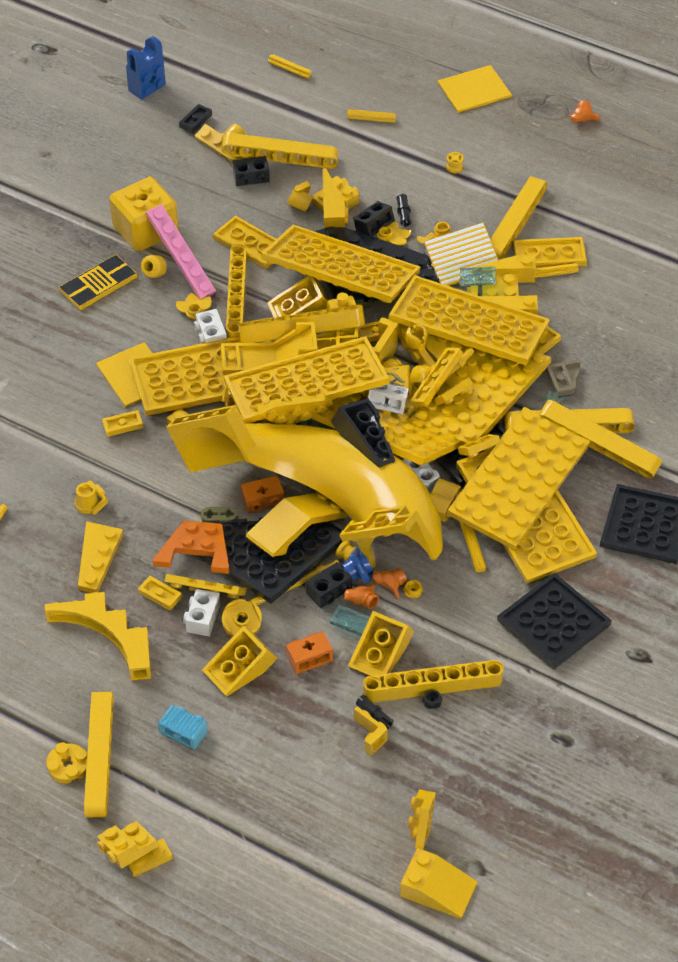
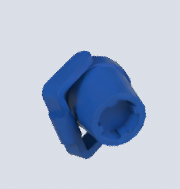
[341,548,373,582]

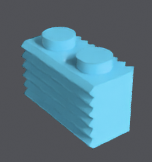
[158,705,208,750]

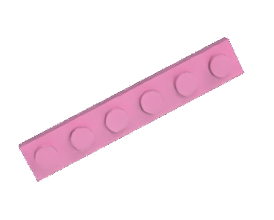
[146,204,216,299]

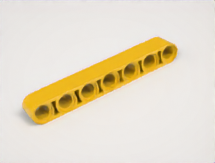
[222,133,338,169]
[490,176,547,260]
[226,243,247,339]
[238,305,365,343]
[539,400,662,479]
[504,408,635,434]
[363,660,504,702]
[84,691,114,818]

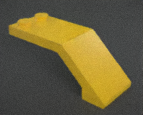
[220,322,318,375]
[246,492,348,557]

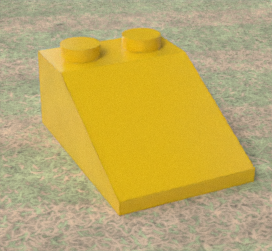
[323,168,348,228]
[267,275,329,317]
[348,611,414,676]
[202,625,278,696]
[400,848,478,919]

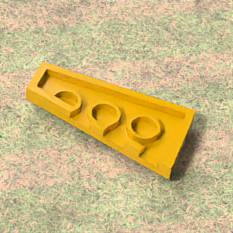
[78,521,124,593]
[164,574,246,599]

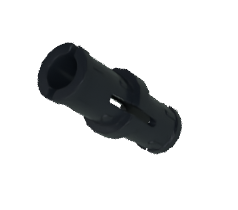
[396,194,411,227]
[356,695,394,729]

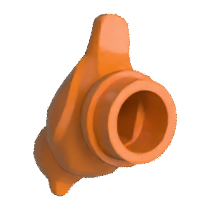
[569,100,600,124]
[372,568,407,600]
[344,584,379,610]

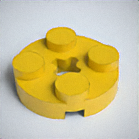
[221,599,262,638]
[46,742,87,784]

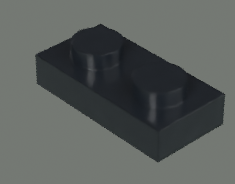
[179,104,212,134]

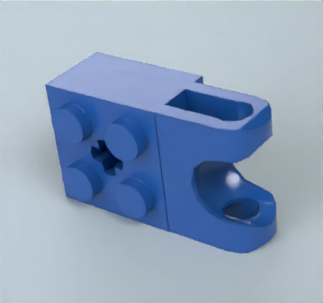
[126,36,166,100]

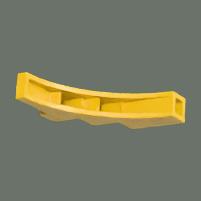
[45,592,151,681]

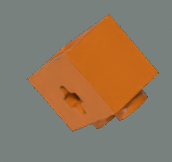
[240,476,284,514]
[286,631,333,675]

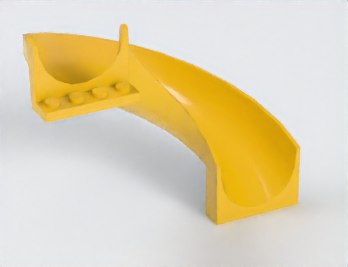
[166,405,443,569]

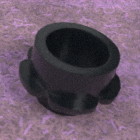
[422,690,443,709]

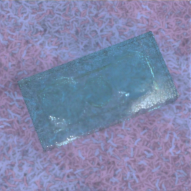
[460,267,496,286]
[330,604,370,636]

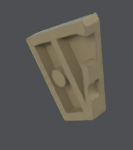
[546,359,581,396]

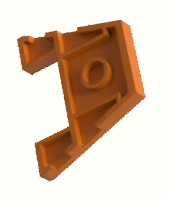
[153,520,229,574]

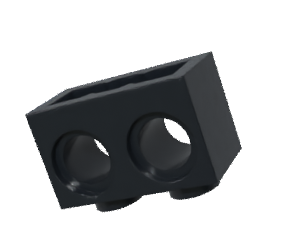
[232,156,270,186]
[353,201,395,237]
[306,562,352,608]

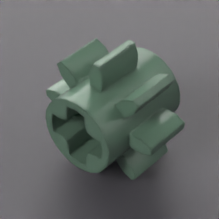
[541,390,564,406]

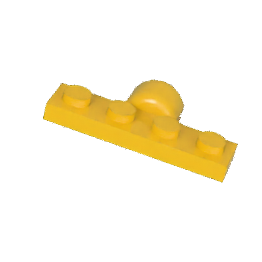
[195,123,247,163]
[398,324,435,366]
[410,348,464,407]

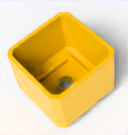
[109,176,179,251]

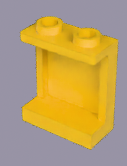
[372,317,398,364]

